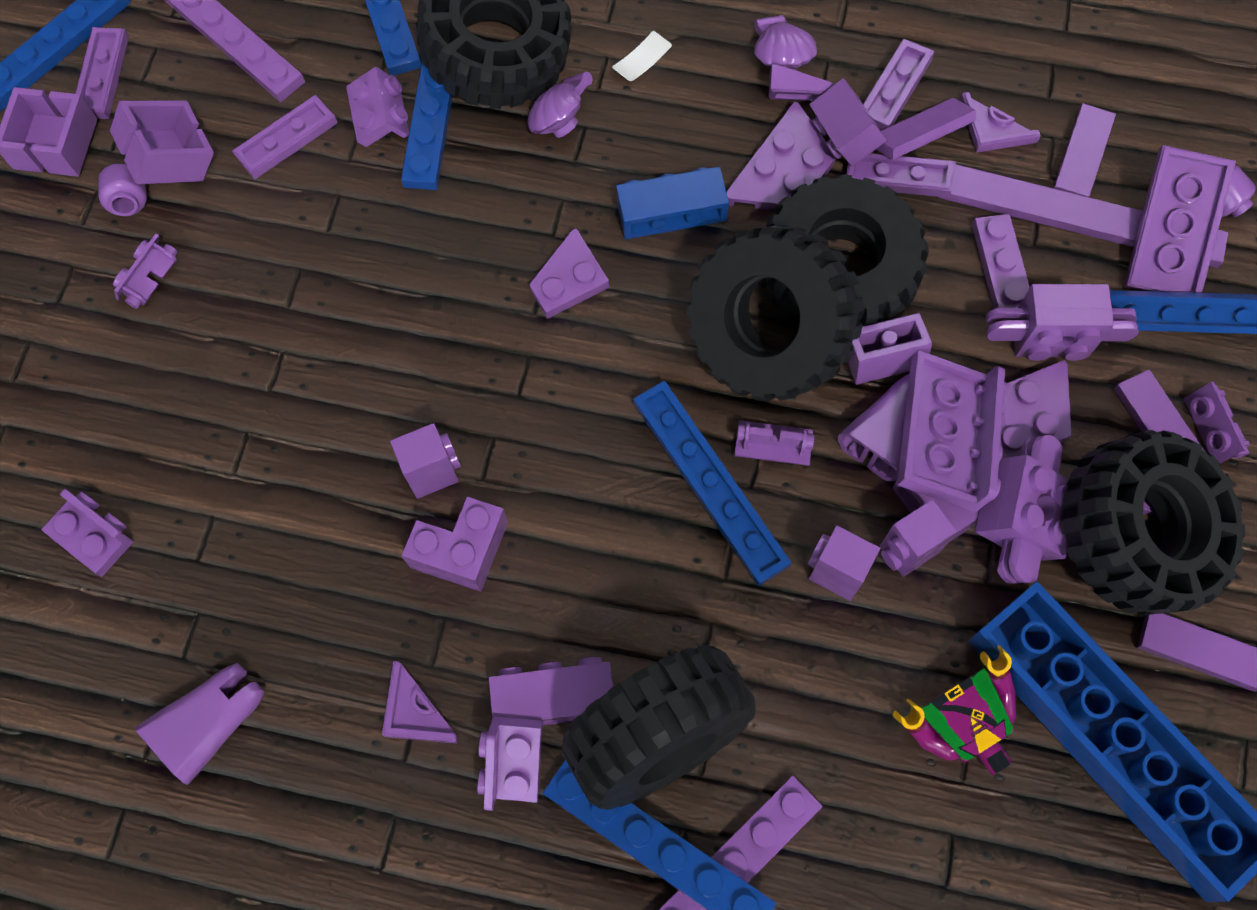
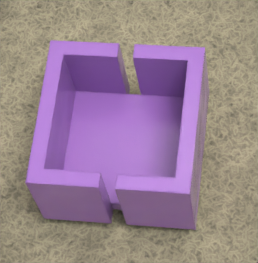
[0,87,97,177]
[110,101,214,184]

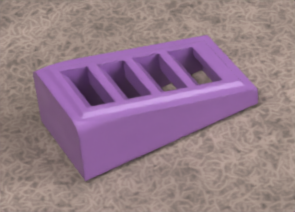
[768,64,835,101]

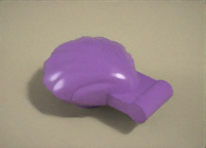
[754,15,817,71]
[528,71,593,138]

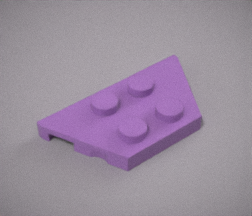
[727,102,836,210]
[1000,360,1071,459]

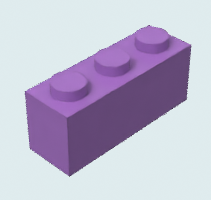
[489,657,613,726]

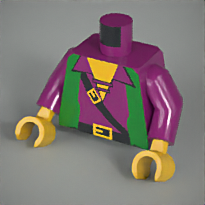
[893,645,1017,775]

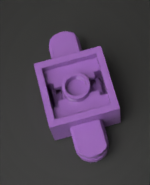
[986,284,1139,361]
[975,435,1068,584]

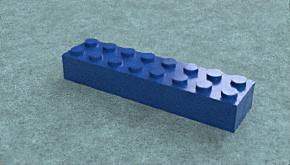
[967,581,1257,902]

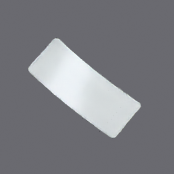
[612,31,672,81]

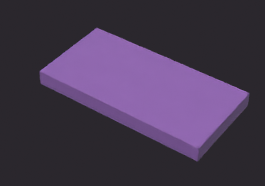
[1124,145,1236,293]

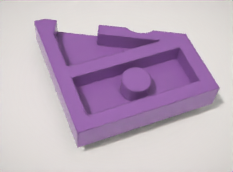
[529,228,609,319]

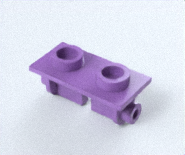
[113,233,178,309]
[1184,381,1250,463]
[734,420,814,466]

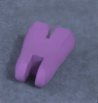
[838,373,910,482]
[135,663,265,785]

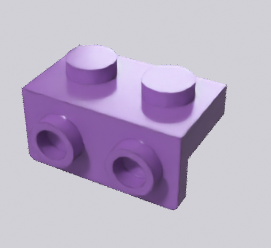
[346,67,409,147]

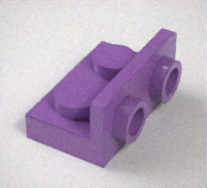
[41,489,134,577]
[478,716,543,811]

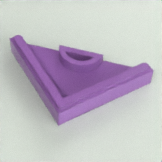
[960,92,1041,153]
[382,661,459,744]

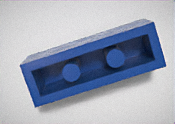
[616,167,729,240]

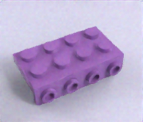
[897,350,1007,512]

